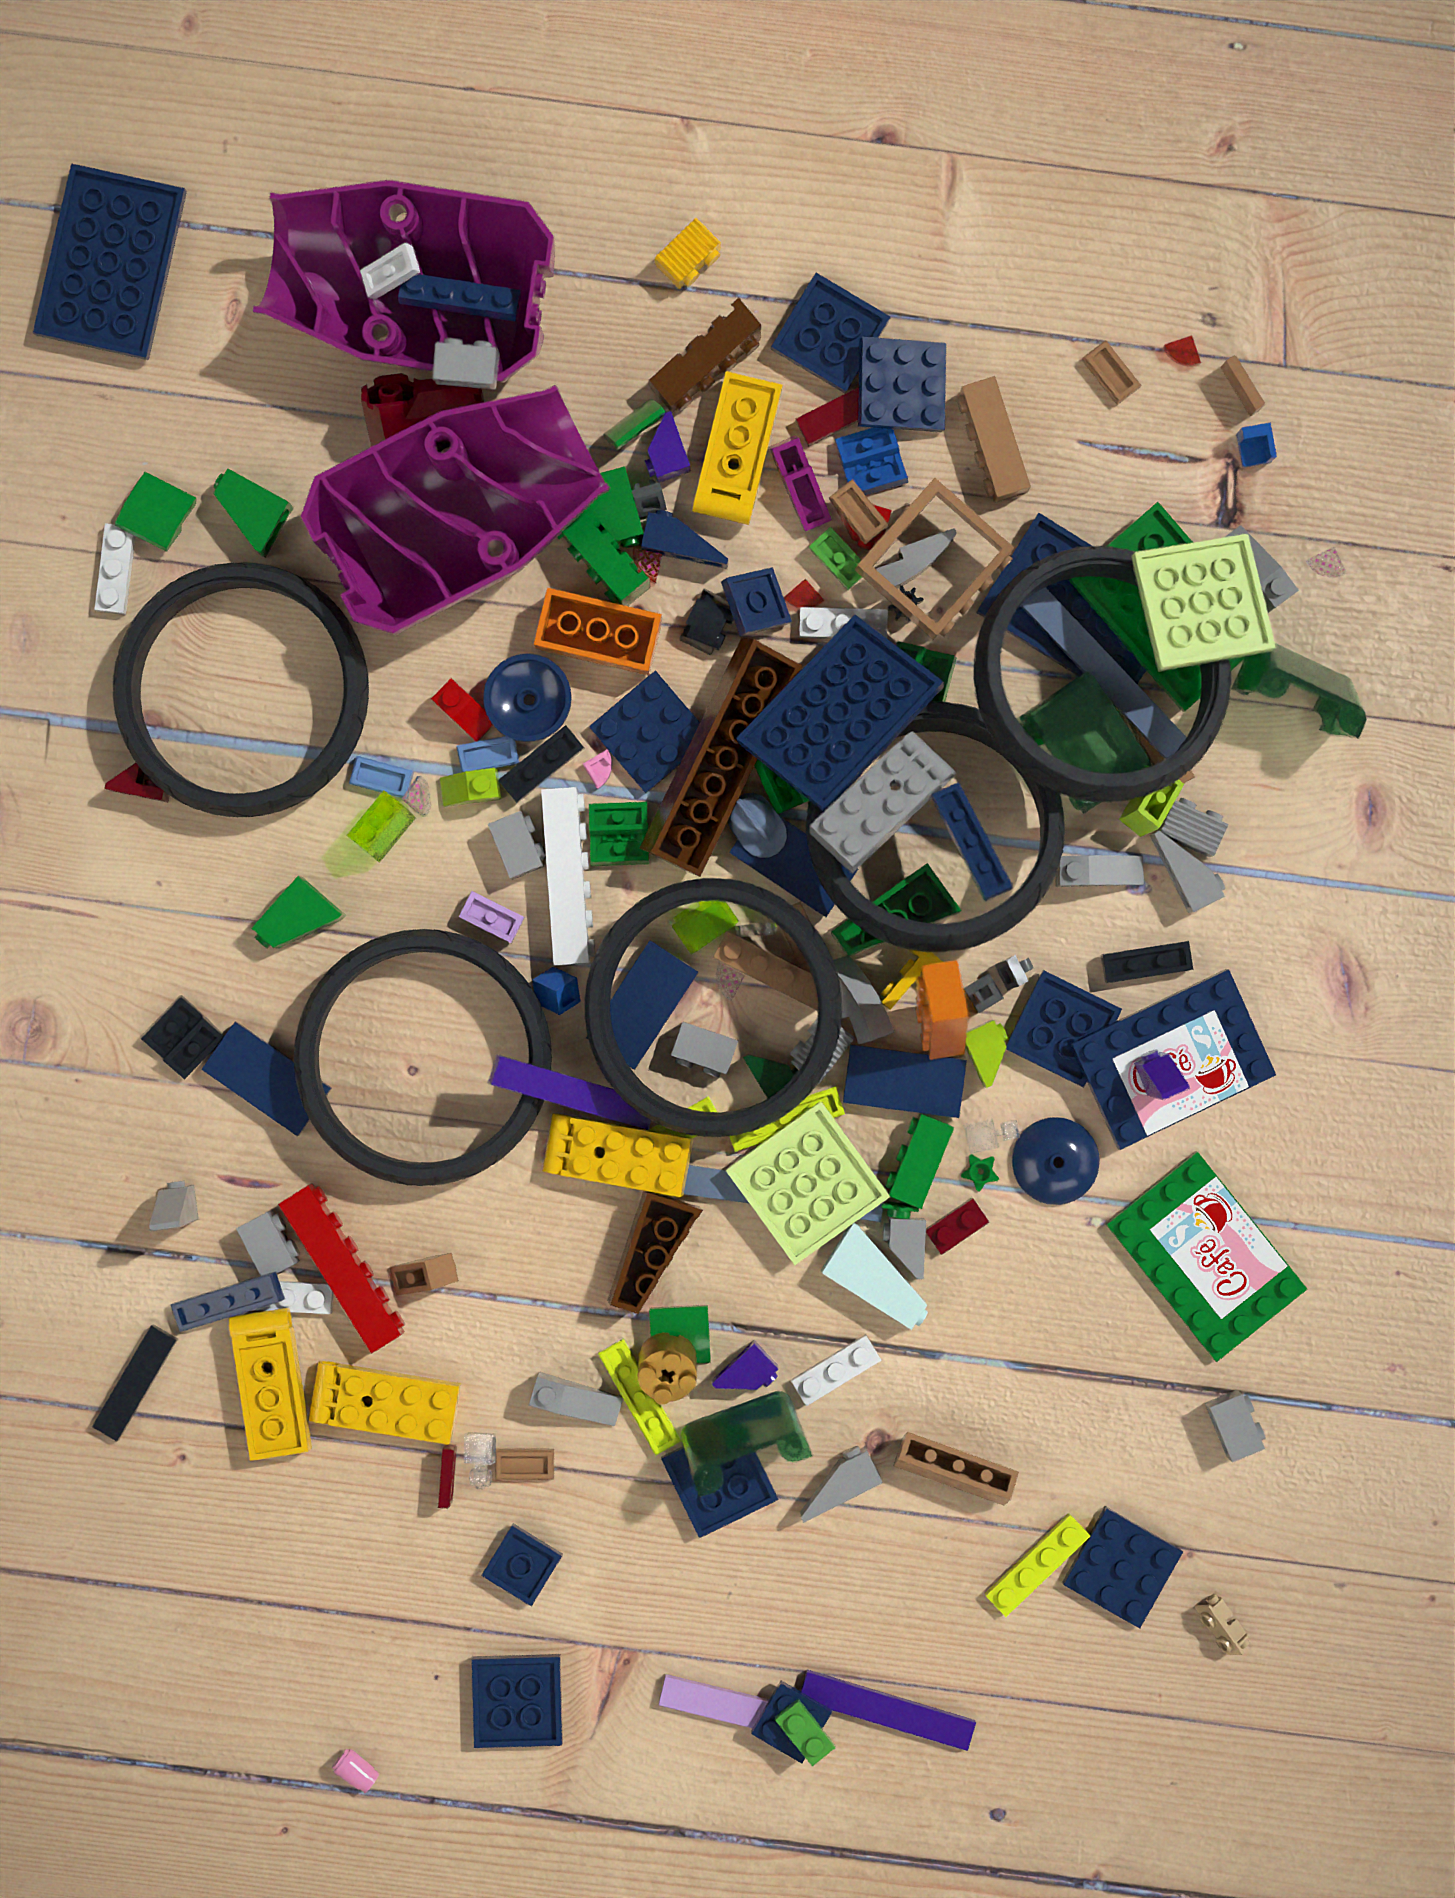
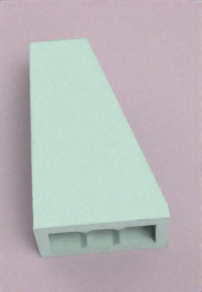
[821,1223,928,1330]

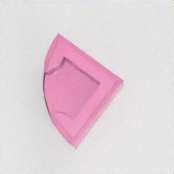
[583,749,612,789]

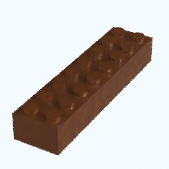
[640,637,802,877]

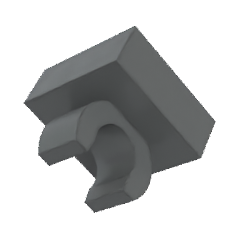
[632,479,667,518]
[995,955,1034,991]
[963,973,1004,1013]

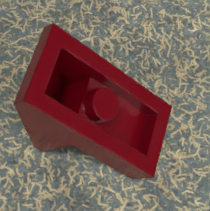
[104,763,170,803]

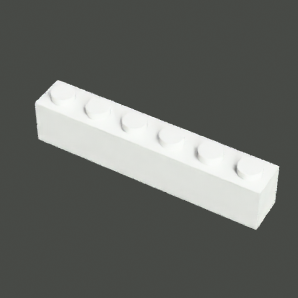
[541,787,595,966]

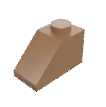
[389,1253,459,1296]

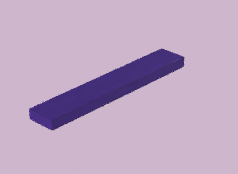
[488,1055,651,1130]
[801,1669,976,1751]

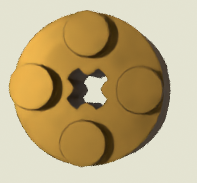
[638,1333,697,1405]

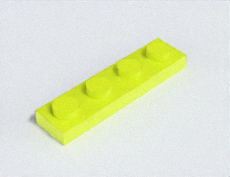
[985,1513,1090,1617]

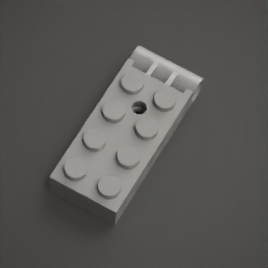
[810,731,956,873]

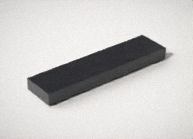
[92,1324,178,1441]

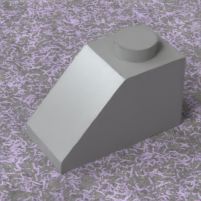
[883,1217,926,1279]

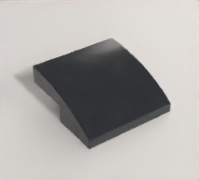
[141,995,224,1079]

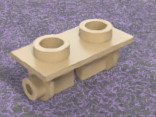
[1194,1594,1250,1655]

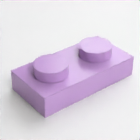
[459,891,525,943]

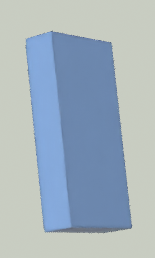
[457,736,520,772]
[349,756,414,799]

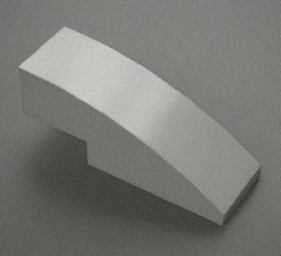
[876,528,957,589]
[833,956,894,1044]

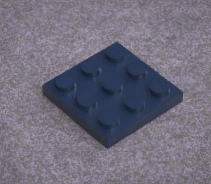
[771,273,891,394]
[858,337,946,432]
[589,670,700,794]
[1006,970,1122,1088]
[661,1419,779,1538]
[1062,1506,1183,1629]
[472,1654,563,1748]

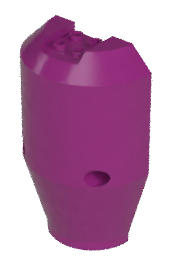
[253,180,555,382]
[301,385,610,635]

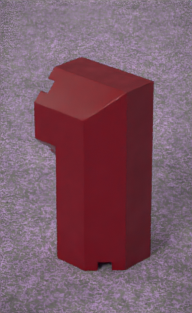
[361,373,484,447]

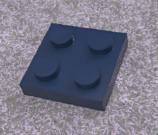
[721,567,792,636]
[481,1523,563,1606]
[751,1680,832,1764]

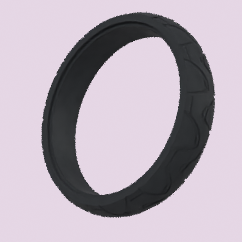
[973,546,1231,802]
[113,562,369,817]
[806,701,1065,952]
[584,878,842,1137]
[294,929,552,1186]

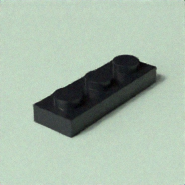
[498,725,585,803]
[1101,941,1194,983]

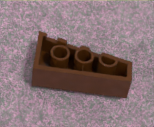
[649,297,761,413]
[608,1191,703,1314]

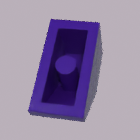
[644,411,691,483]
[1134,1049,1190,1100]
[712,1340,779,1390]

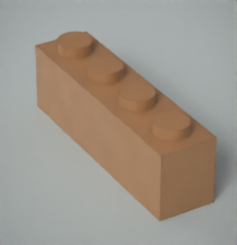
[956,376,1031,503]
[713,931,818,1011]
[893,1432,1019,1506]

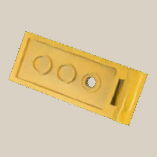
[692,371,783,525]
[542,1113,693,1197]
[229,1308,312,1461]
[309,1361,461,1445]

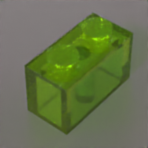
[346,790,416,863]
[672,901,739,955]

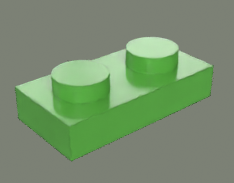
[809,527,862,590]
[775,1699,835,1767]

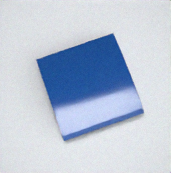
[835,428,908,495]

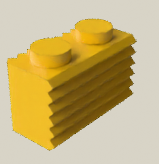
[655,218,721,289]

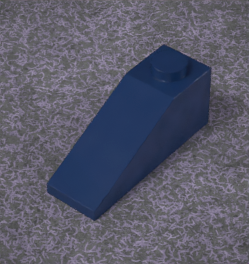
[641,510,728,569]

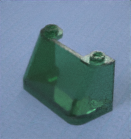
[1231,643,1366,739]
[1019,672,1152,814]
[681,1391,813,1497]

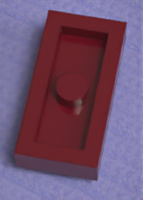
[926,1197,990,1255]

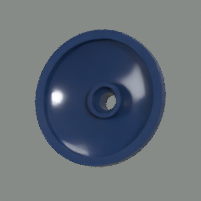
[483,654,572,742]
[1012,1117,1100,1205]

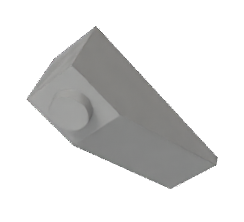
[1225,525,1299,613]
[1150,831,1225,913]
[1055,855,1144,887]
[149,1181,199,1231]
[529,1372,623,1426]
[800,1446,883,1523]

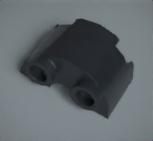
[680,589,734,655]

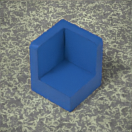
[1236,422,1277,468]
[532,967,581,1015]

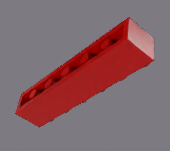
[278,1183,405,1354]

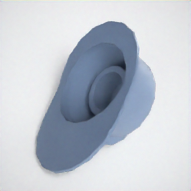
[727,793,787,858]

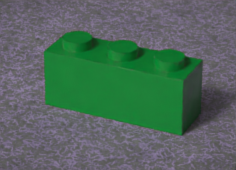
[885,1113,954,1209]

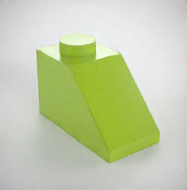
[440,768,502,807]
[1119,780,1184,837]
[965,1020,1008,1088]

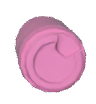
[332,1748,379,1793]

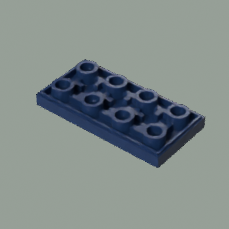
[729,816,859,918]
[586,940,699,1070]
[201,1021,332,1136]
[843,1045,967,1118]

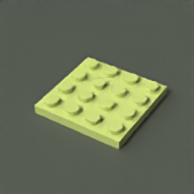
[1131,534,1276,671]
[726,1101,890,1265]

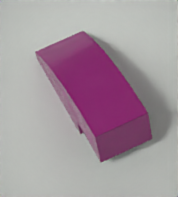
[769,436,832,532]

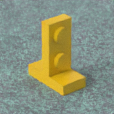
[880,949,943,1010]

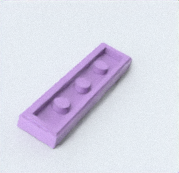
[659,1674,769,1728]

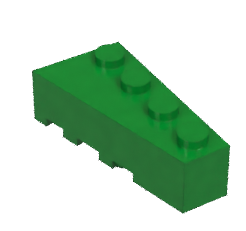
[556,508,651,606]
[831,863,962,957]

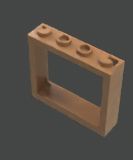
[855,478,1014,640]

